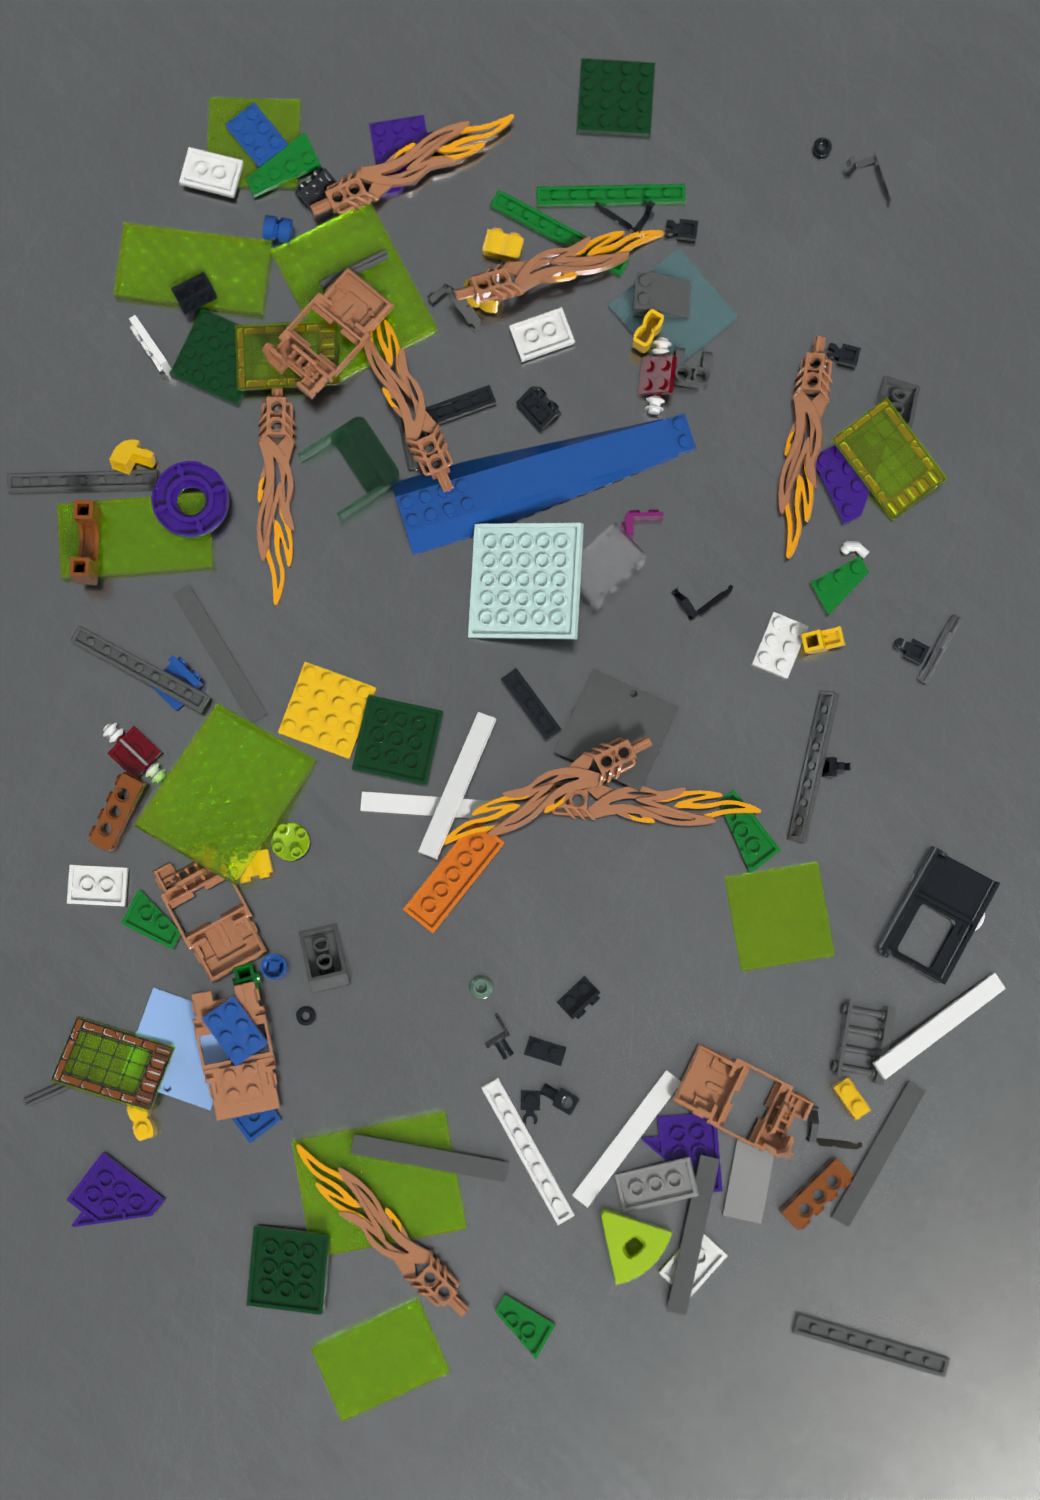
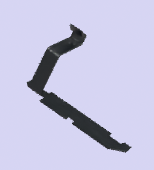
[595,200,656,233]
[672,585,733,619]

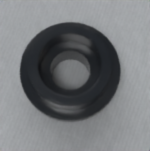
[813,137,832,156]
[296,1006,316,1026]

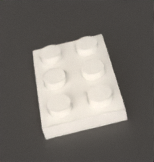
[179,147,244,198]
[509,307,575,362]
[129,315,171,375]
[752,612,809,680]
[67,865,129,907]
[659,1234,728,1298]

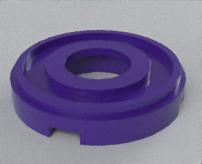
[152,461,229,538]

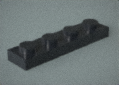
[426,385,496,425]
[501,668,561,741]

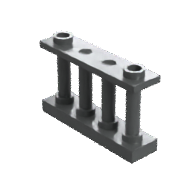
[832,999,896,1085]

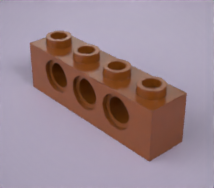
[88,772,147,852]
[779,1157,854,1230]

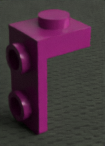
[621,509,663,539]

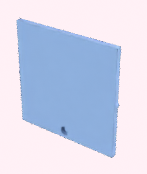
[120,988,229,1110]

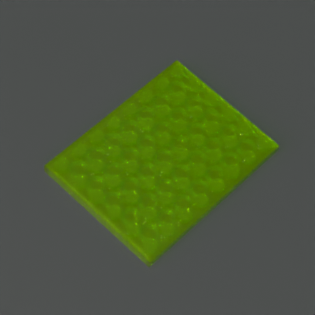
[270,201,438,382]
[135,703,316,885]
[291,1111,467,1255]

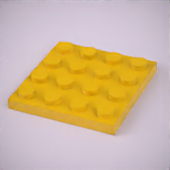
[278,662,377,759]

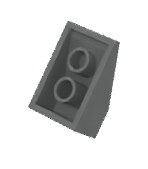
[633,272,691,318]
[869,375,920,442]
[299,923,350,992]

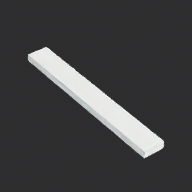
[418,712,496,859]
[360,792,515,821]
[873,972,1006,1080]
[572,1070,681,1208]
[481,1078,575,1225]

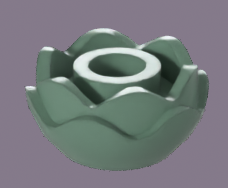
[469,975,494,999]

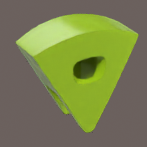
[600,1209,672,1285]

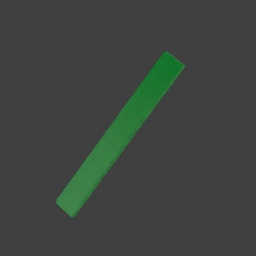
[536,184,686,207]
[490,189,630,277]

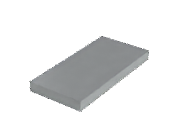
[722,1139,774,1224]
[614,1157,699,1213]

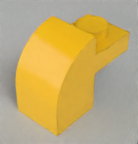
[109,439,156,475]
[801,626,846,654]

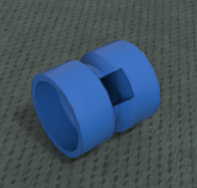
[262,215,293,243]
[261,954,289,979]

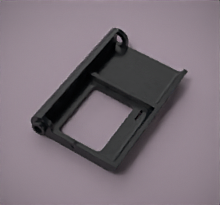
[876,846,1000,985]

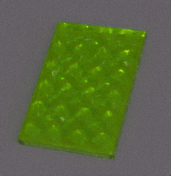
[311,1298,451,1422]

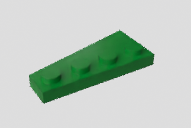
[246,132,322,198]
[719,789,781,874]

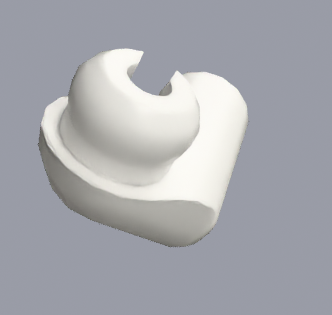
[840,541,870,559]

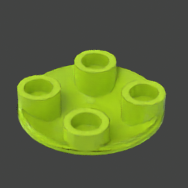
[271,822,310,861]

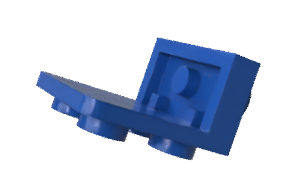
[151,655,203,710]

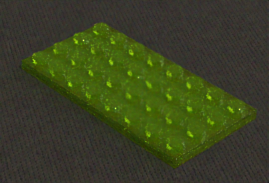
[113,223,273,315]
[57,492,214,580]

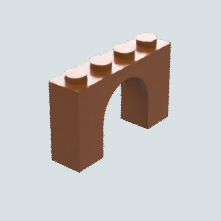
[69,500,102,585]

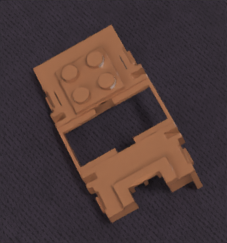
[261,267,394,399]
[153,839,268,983]
[191,981,280,1121]
[672,1044,814,1160]

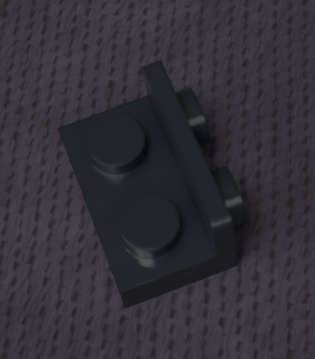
[295,168,337,211]
[171,272,218,315]
[516,386,561,430]
[556,976,601,1019]

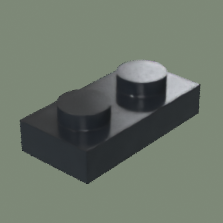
[524,1036,567,1066]

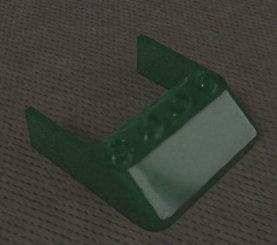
[298,417,400,521]

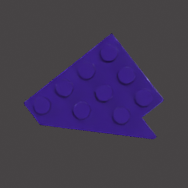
[369,115,435,197]
[816,434,886,525]
[642,1114,723,1192]
[66,1152,165,1227]

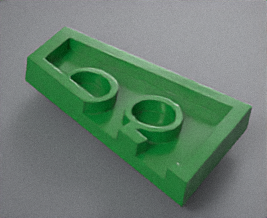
[809,556,869,616]
[121,889,181,950]
[495,1294,556,1360]

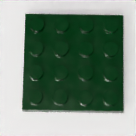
[576,58,655,137]
[169,308,270,406]
[352,695,443,786]
[246,1225,332,1315]

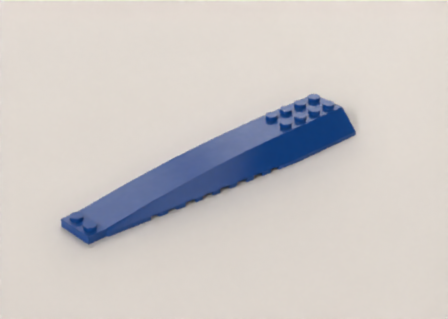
[391,413,696,555]

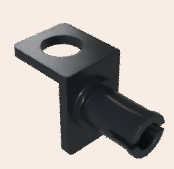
[485,1013,514,1060]
[540,1084,580,1115]

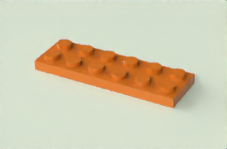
[403,823,505,933]

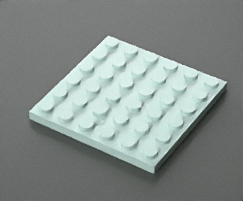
[468,523,584,639]

